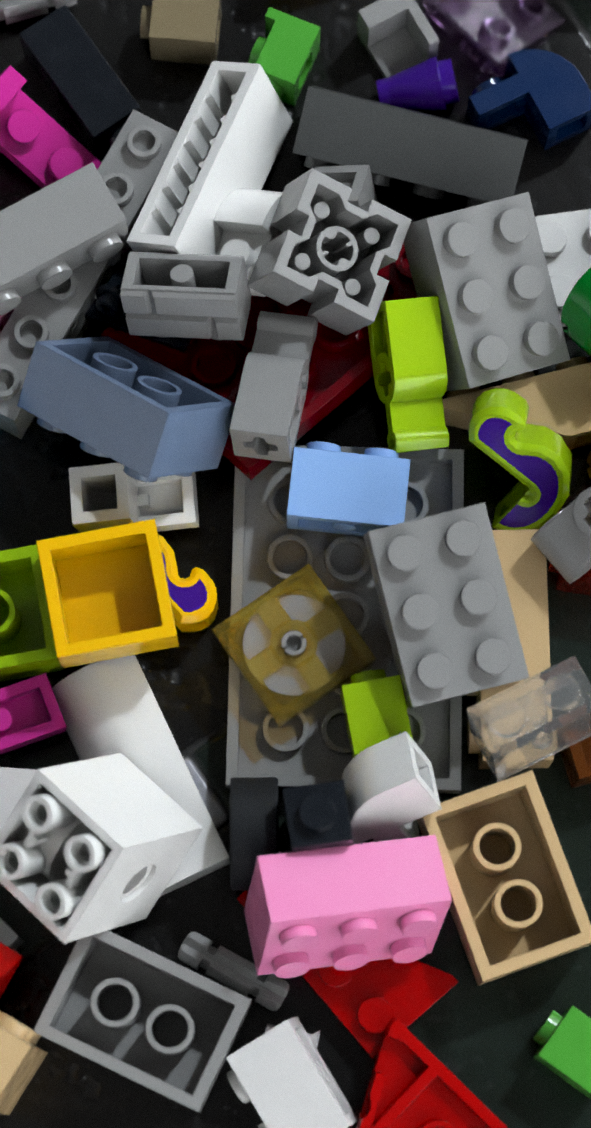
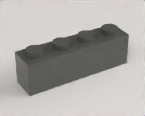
[293,86,528,207]

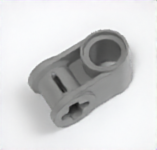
[531,487,591,584]

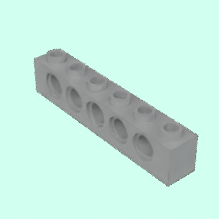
[0,109,178,439]

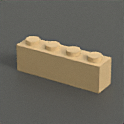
[466,529,554,769]

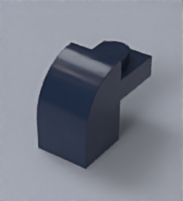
[465,49,591,150]

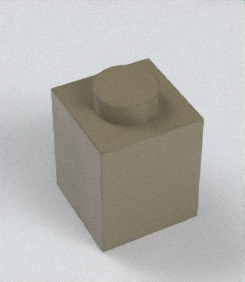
[140,0,222,65]

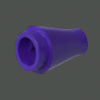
[376,56,460,111]

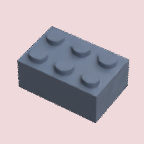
[17,336,235,482]

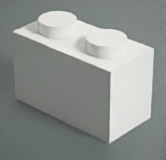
[226,1016,358,1128]

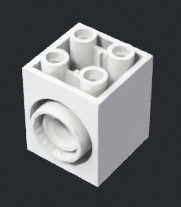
[0,752,204,944]

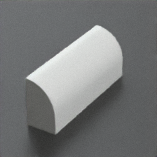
[127,61,293,255]
[52,655,230,897]

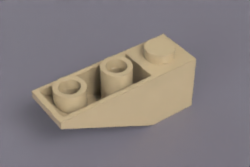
[442,356,591,450]

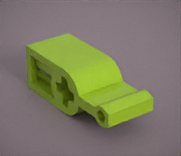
[368,296,449,453]

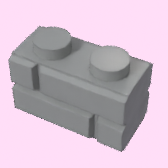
[120,252,251,340]

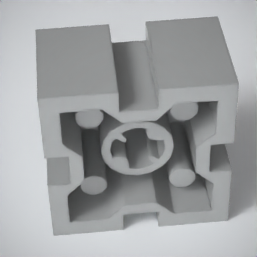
[247,168,412,336]

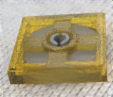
[212,564,376,727]

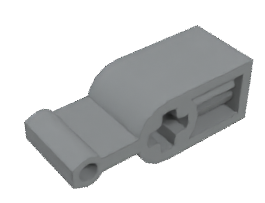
[229,311,318,463]

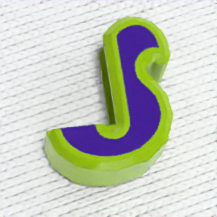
[469,388,572,530]

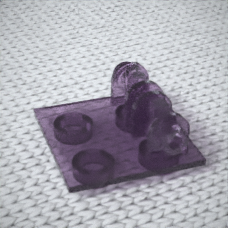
[421,0,565,77]

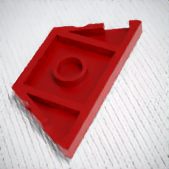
[356,1017,508,1128]

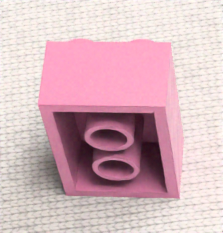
[244,835,452,978]

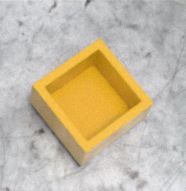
[36,519,179,668]

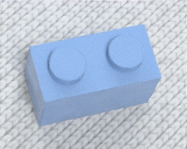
[287,441,411,536]

